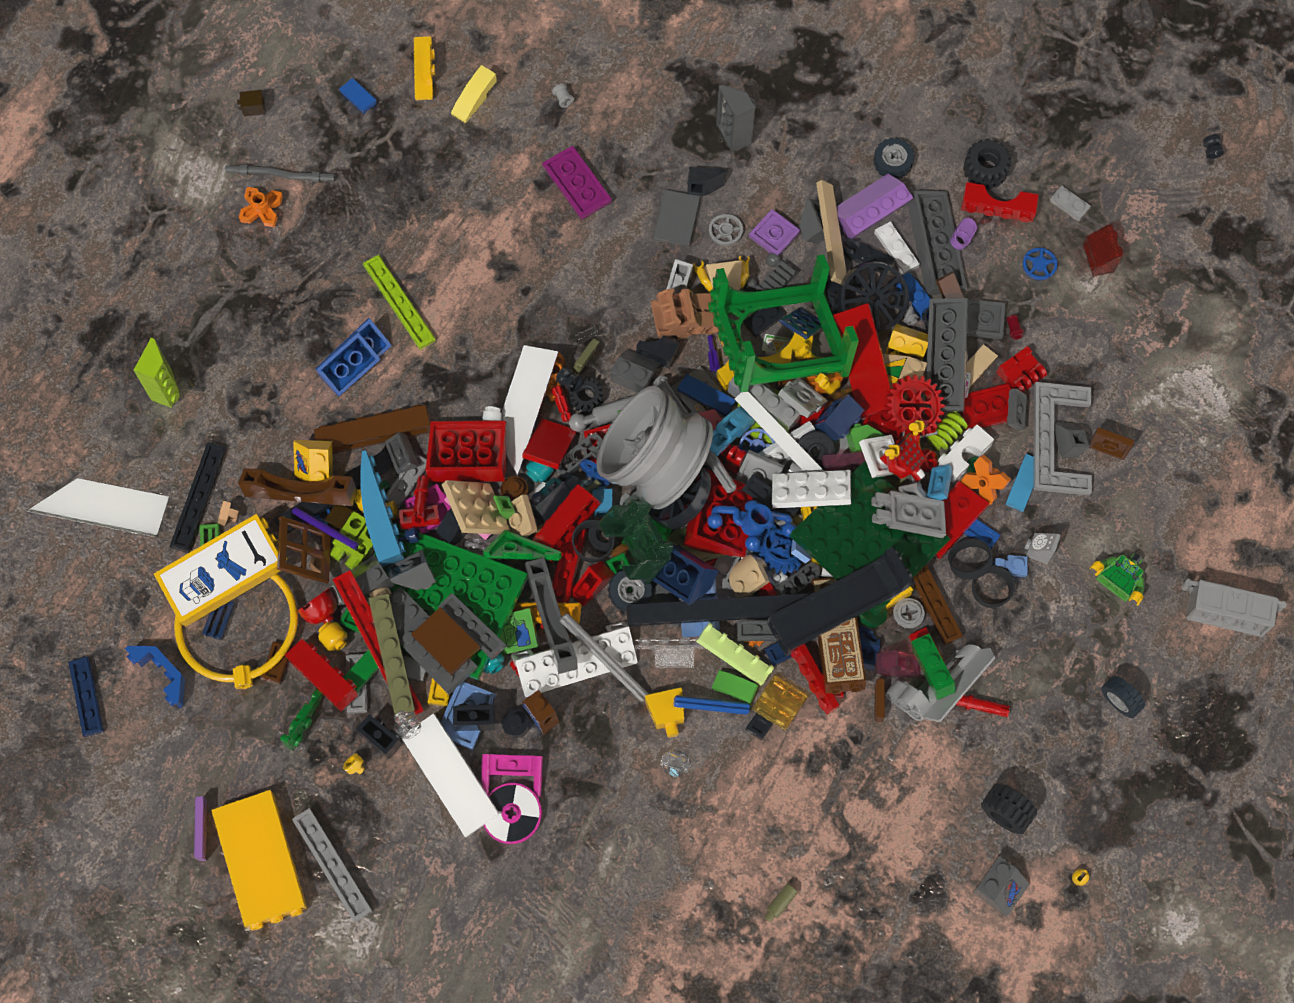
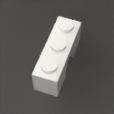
[938,425,994,484]

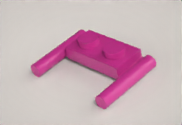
[481,754,543,797]

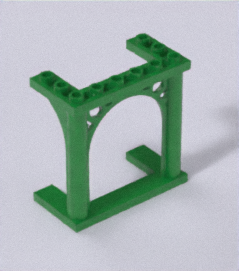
[708,254,859,393]

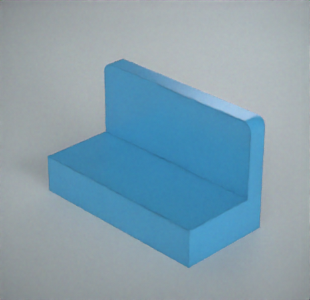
[927,464,953,501]

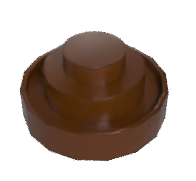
[500,476,529,501]

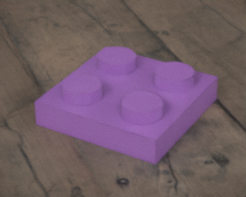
[749,209,800,256]

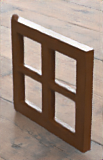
[277,516,331,584]

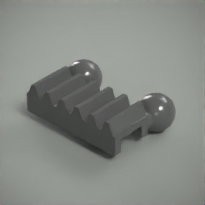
[743,253,797,292]

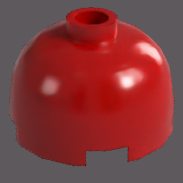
[297,588,337,625]

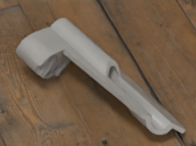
[885,645,995,722]

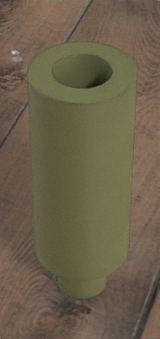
[764,883,798,922]

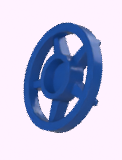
[1022,247,1057,280]
[740,428,775,453]
[580,459,611,487]

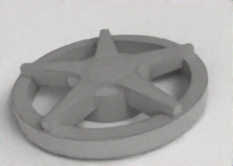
[709,214,743,246]

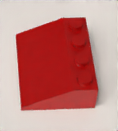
[425,421,506,482]
[683,470,756,557]

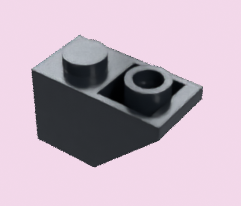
[687,166,725,196]

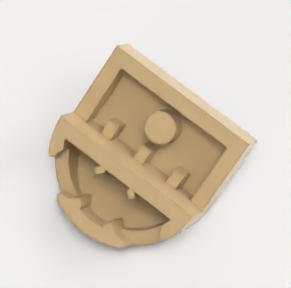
[729,555,770,598]

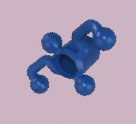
[707,500,796,551]

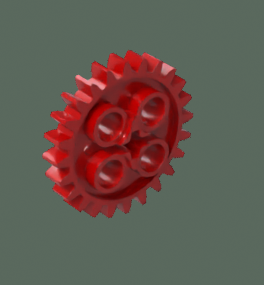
[884,374,945,436]

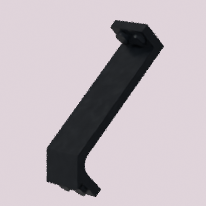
[766,547,915,657]

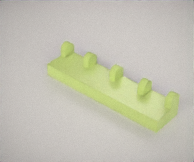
[696,622,774,686]

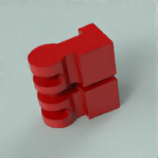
[996,346,1047,393]
[716,444,748,476]

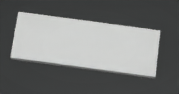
[401,713,500,837]

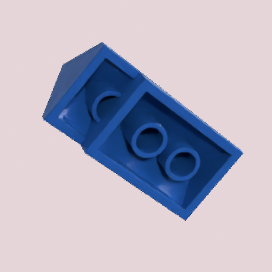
[315,318,392,396]

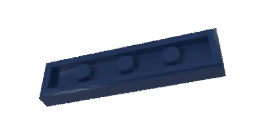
[68,657,104,738]

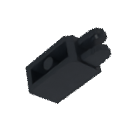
[529,472,579,522]

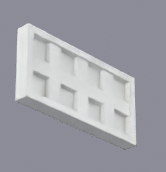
[772,470,851,508]

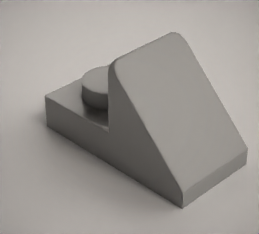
[666,259,693,293]

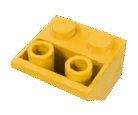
[885,324,928,361]

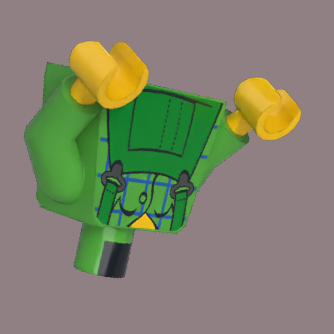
[1089,553,1144,606]

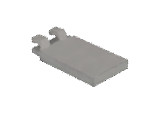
[871,491,946,538]

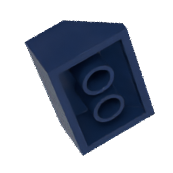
[649,543,719,604]

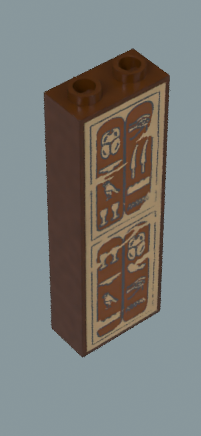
[811,577,866,694]

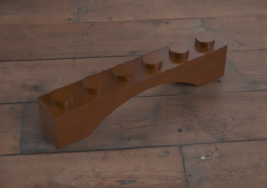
[238,468,358,506]

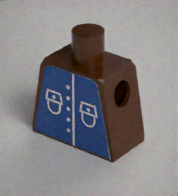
[521,690,559,734]

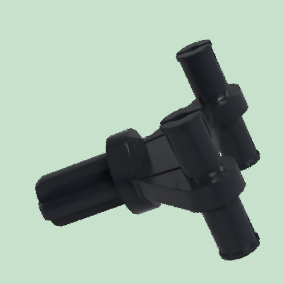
[825,271,863,315]

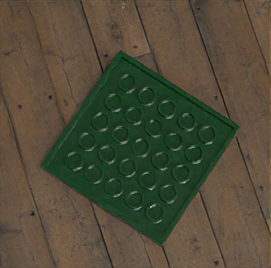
[789,461,950,616]

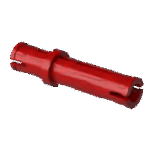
[412,475,429,525]
[956,694,1010,718]

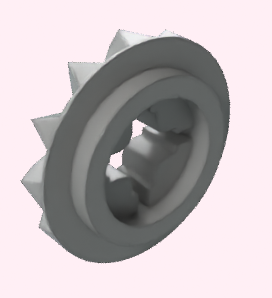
[893,598,925,629]

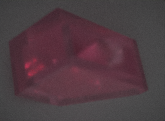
[876,650,920,677]

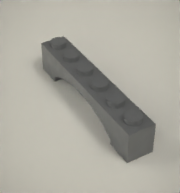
[525,558,578,674]

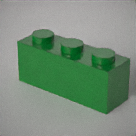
[911,634,955,700]

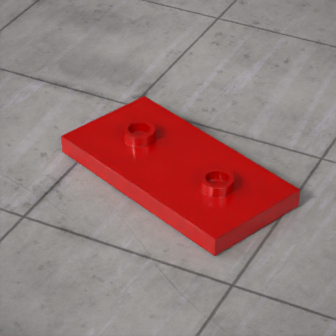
[935,481,989,559]

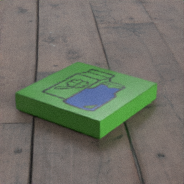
[499,608,540,655]

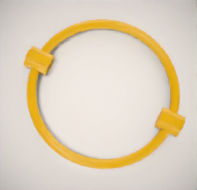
[174,574,298,689]

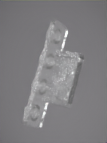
[635,637,706,668]

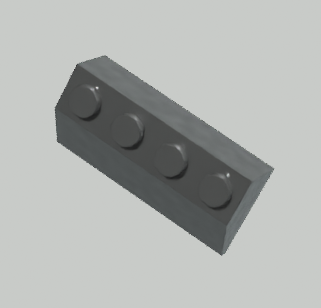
[716,85,756,152]

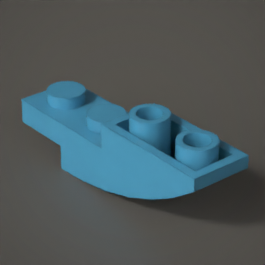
[710,406,756,456]

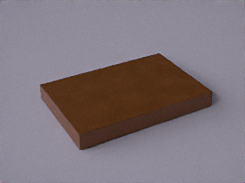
[411,607,480,676]

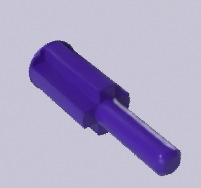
[707,335,720,372]

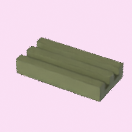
[572,339,599,375]

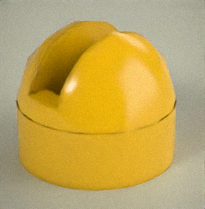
[1072,868,1089,886]

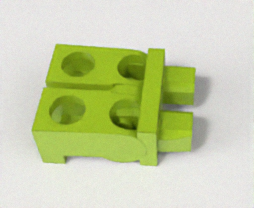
[330,511,374,570]

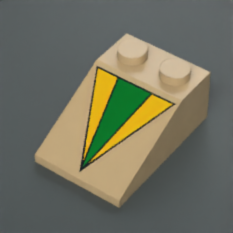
[883,354,927,401]

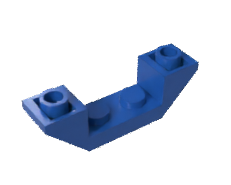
[125,646,185,709]

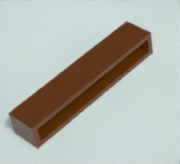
[314,404,430,454]

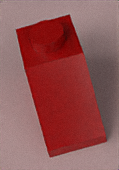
[571,561,614,606]

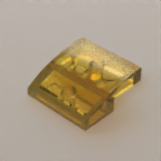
[752,675,808,731]

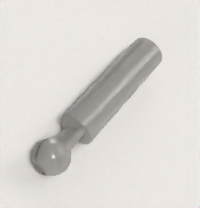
[569,395,635,432]

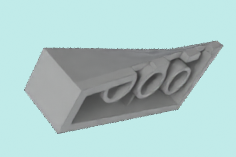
[728,377,801,434]

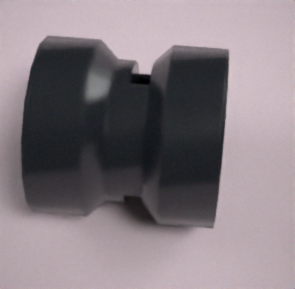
[1202,134,1224,159]
[556,367,582,392]

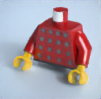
[880,420,926,482]

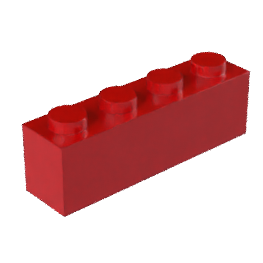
[532,484,601,563]
[285,639,358,711]

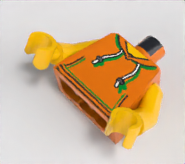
[797,342,847,394]

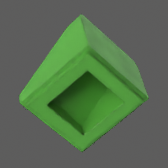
[493,495,516,520]

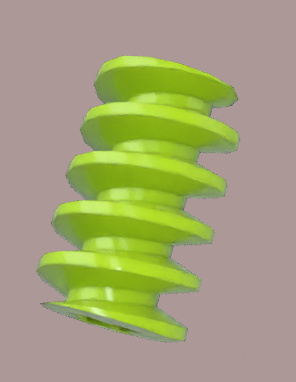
[926,411,968,450]

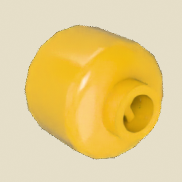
[318,621,348,651]

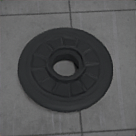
[797,431,835,470]

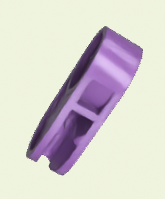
[950,218,977,250]

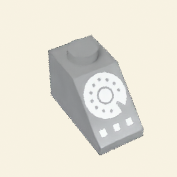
[1024,533,1061,564]

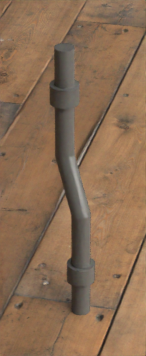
[225,164,334,183]

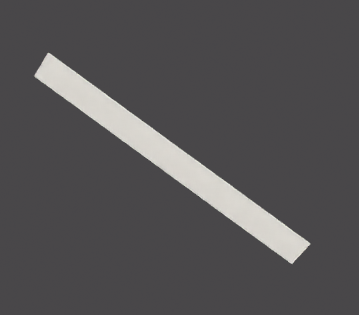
[735,392,824,472]

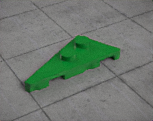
[483,530,562,561]
[280,688,323,751]

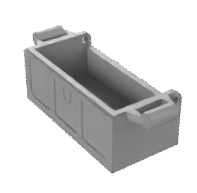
[1181,579,1287,637]

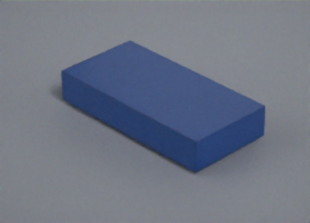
[339,78,377,114]
[964,519,1001,550]

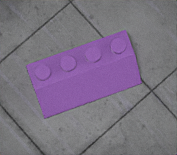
[836,174,913,239]

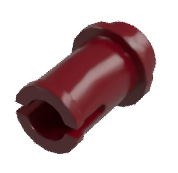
[1006,315,1024,340]

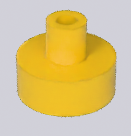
[343,753,364,774]

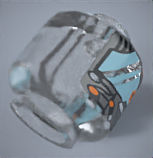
[660,749,692,778]

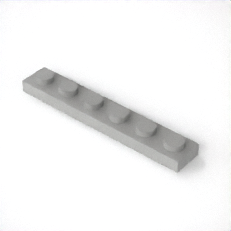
[292,808,373,923]

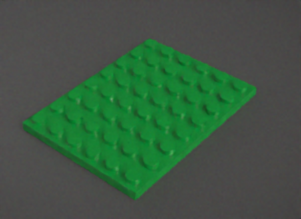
[339,522,528,681]

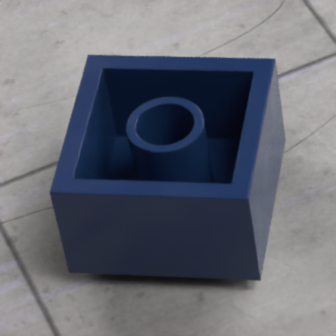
[813,394,864,441]

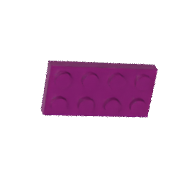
[542,146,612,220]

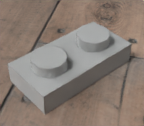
[1050,185,1091,222]

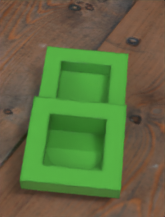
[712,670,758,704]

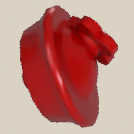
[920,449,938,472]

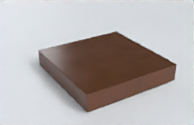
[1089,427,1135,460]

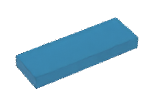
[1005,454,1033,512]

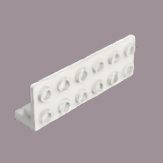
[512,621,638,697]

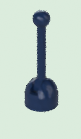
[373,527,420,549]

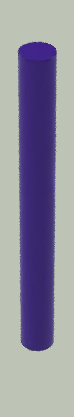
[292,507,359,550]

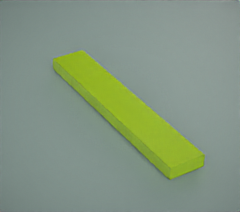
[363,254,436,350]

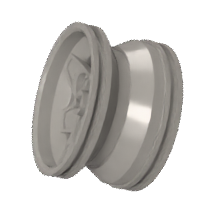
[597,386,713,509]

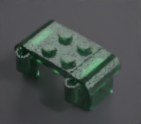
[599,499,673,585]

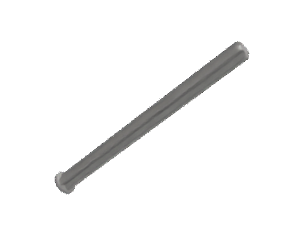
[653,376,736,493]

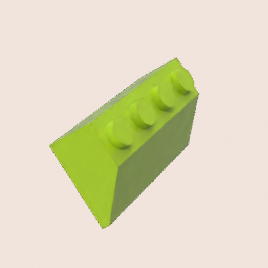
[134,338,180,408]

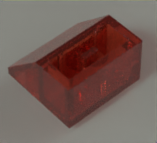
[1083,224,1123,277]

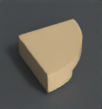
[369,587,393,597]

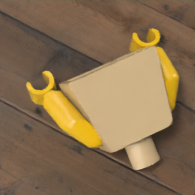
[693,256,750,292]

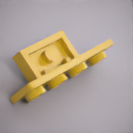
[414,36,435,100]

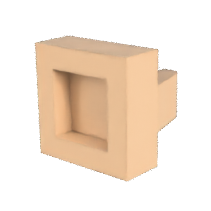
[217,501,239,526]

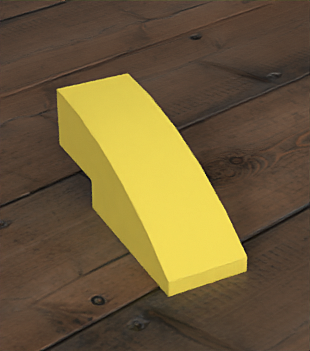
[451,65,497,123]

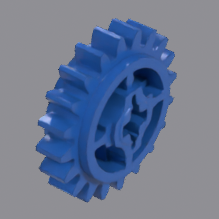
[753,525,803,575]

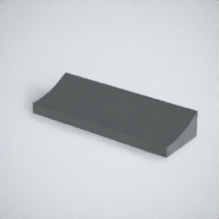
[908,190,967,296]
[925,298,968,412]

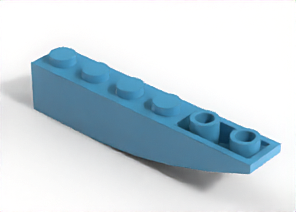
[360,450,405,567]

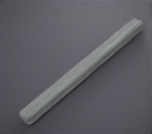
[560,614,649,701]

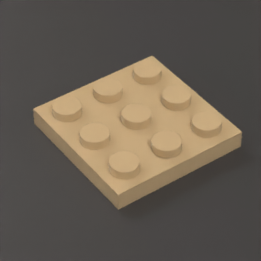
[442,480,510,535]

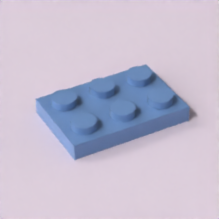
[441,682,496,750]

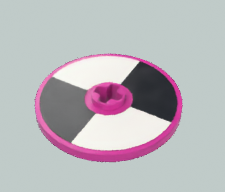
[484,783,542,844]

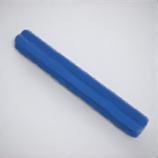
[673,696,750,715]

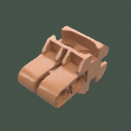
[651,289,718,339]

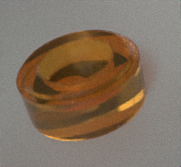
[610,543,629,558]

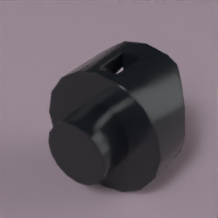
[502,710,529,738]

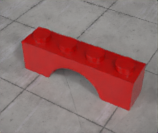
[961,182,1039,222]

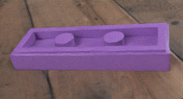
[194,797,207,861]

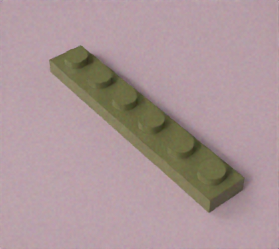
[368,594,415,715]

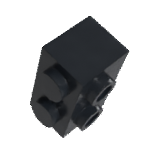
[453,703,495,731]
[356,714,402,760]

